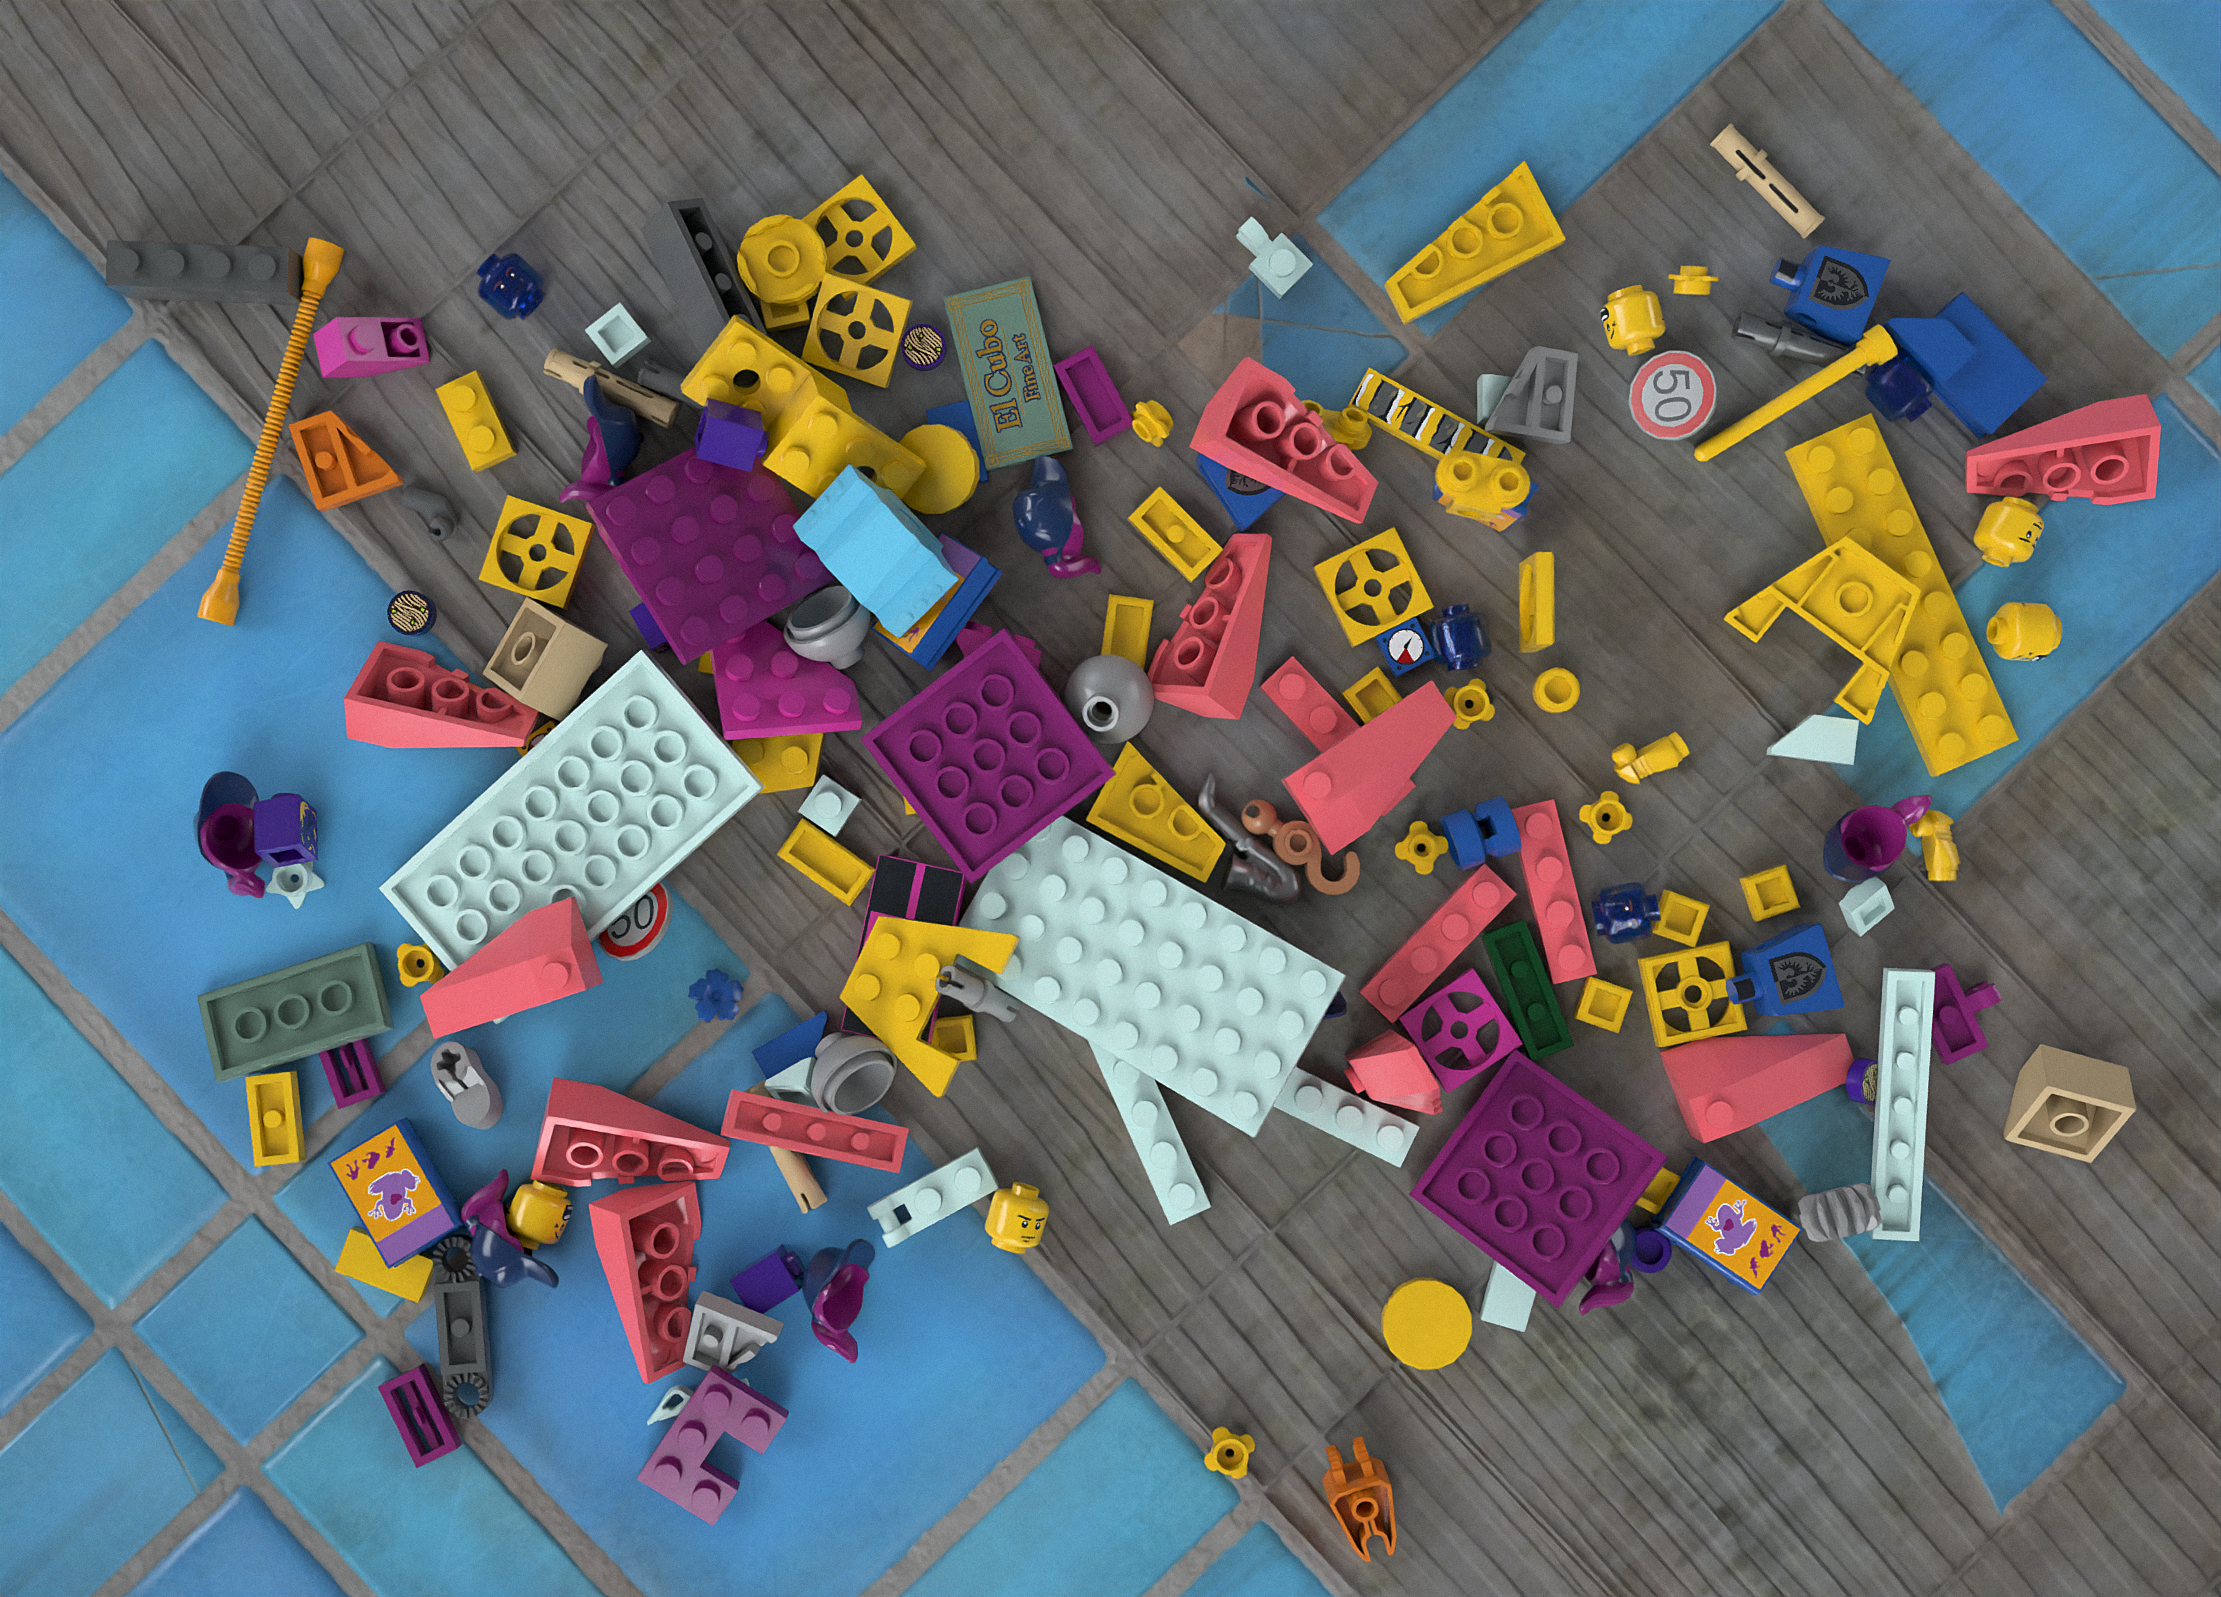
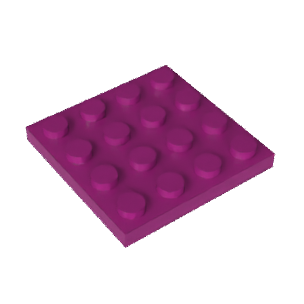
[585,447,836,666]
[860,628,1116,884]
[1409,1049,1669,1309]

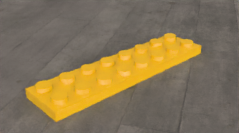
[1784,413,2019,777]

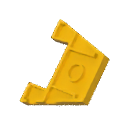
[1723,536,1921,725]
[698,651,826,794]
[839,916,1021,1098]

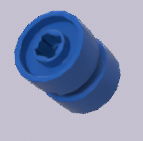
[1440,796,1522,871]

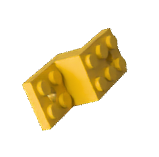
[680,314,927,500]

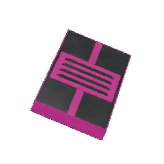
[841,854,967,1044]

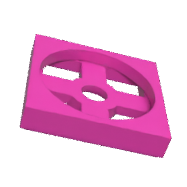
[1398,968,1523,1093]

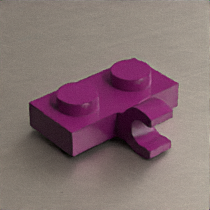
[1930,963,2003,1065]

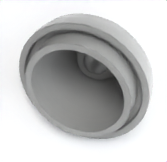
[783,586,870,669]
[1065,654,1154,744]
[811,1032,897,1115]

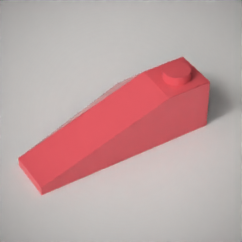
[1189,357,1379,524]
[1965,394,2161,505]
[1147,534,1272,720]
[344,641,539,748]
[1281,680,1457,855]
[420,896,604,1039]
[1343,1029,1443,1116]
[588,1181,702,1384]

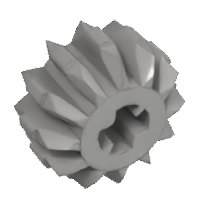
[1798,1183,1882,1242]

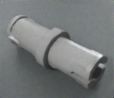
[935,965,1021,1022]

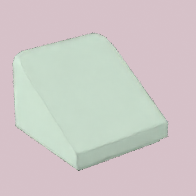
[1477,374,1513,424]
[764,1057,818,1107]

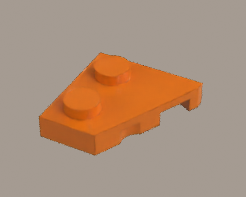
[288,410,405,512]

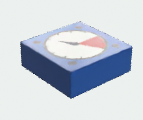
[1374,617,1436,678]

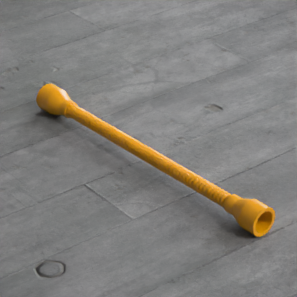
[197,237,345,626]

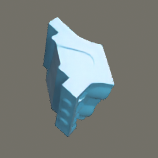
[793,464,959,639]

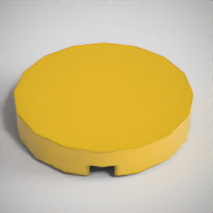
[737,214,829,308]
[899,424,980,514]
[1381,1277,1472,1370]

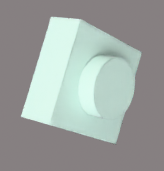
[585,302,651,369]
[798,774,862,837]
[1839,877,1895,937]

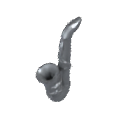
[1198,773,1302,905]

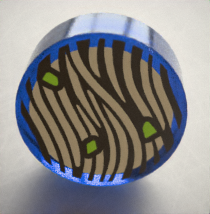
[387,590,437,637]

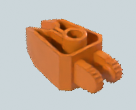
[1322,1436,1397,1562]

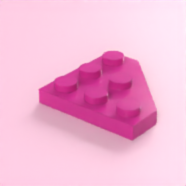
[710,620,862,740]

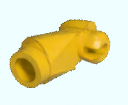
[1611,732,1690,784]
[1909,809,1961,881]

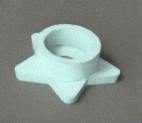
[266,861,325,909]

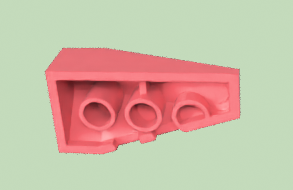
[1659,1033,1855,1143]
[530,1077,731,1187]

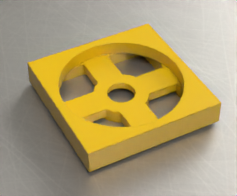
[801,174,917,302]
[801,272,913,388]
[479,495,596,610]
[1313,527,1434,648]
[1519,552,1554,652]
[1637,940,1747,1048]

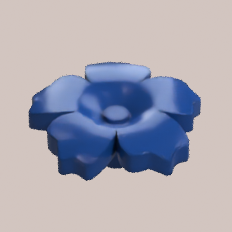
[688,968,744,1023]

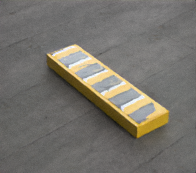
[1347,368,1526,464]

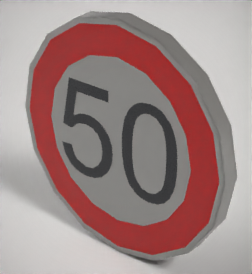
[1628,351,1719,441]
[597,881,673,962]

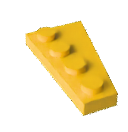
[1384,160,1566,325]

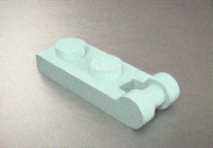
[867,1146,999,1248]

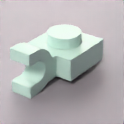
[1236,216,1313,299]

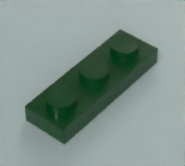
[1480,919,1574,1062]

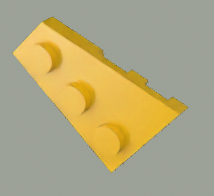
[1086,741,1226,883]

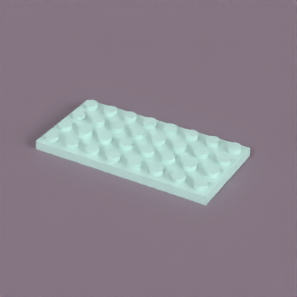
[379,649,765,1024]
[957,816,1346,1138]

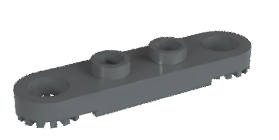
[432,1234,493,1419]

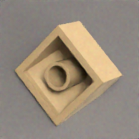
[482,597,608,722]
[2003,1044,2136,1163]

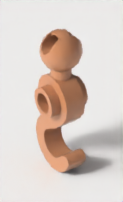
[1242,799,1360,895]

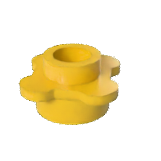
[1668,266,1719,295]
[1130,400,1173,447]
[1443,679,1495,730]
[1579,791,1633,844]
[1394,821,1448,875]
[396,943,445,987]
[1204,1426,1255,1479]

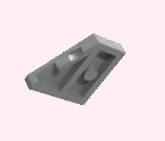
[1485,346,1578,445]
[683,1291,784,1374]

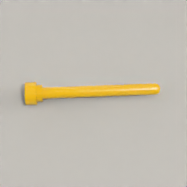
[1694,324,1898,462]

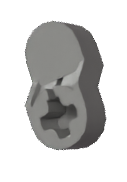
[430,1042,503,1130]

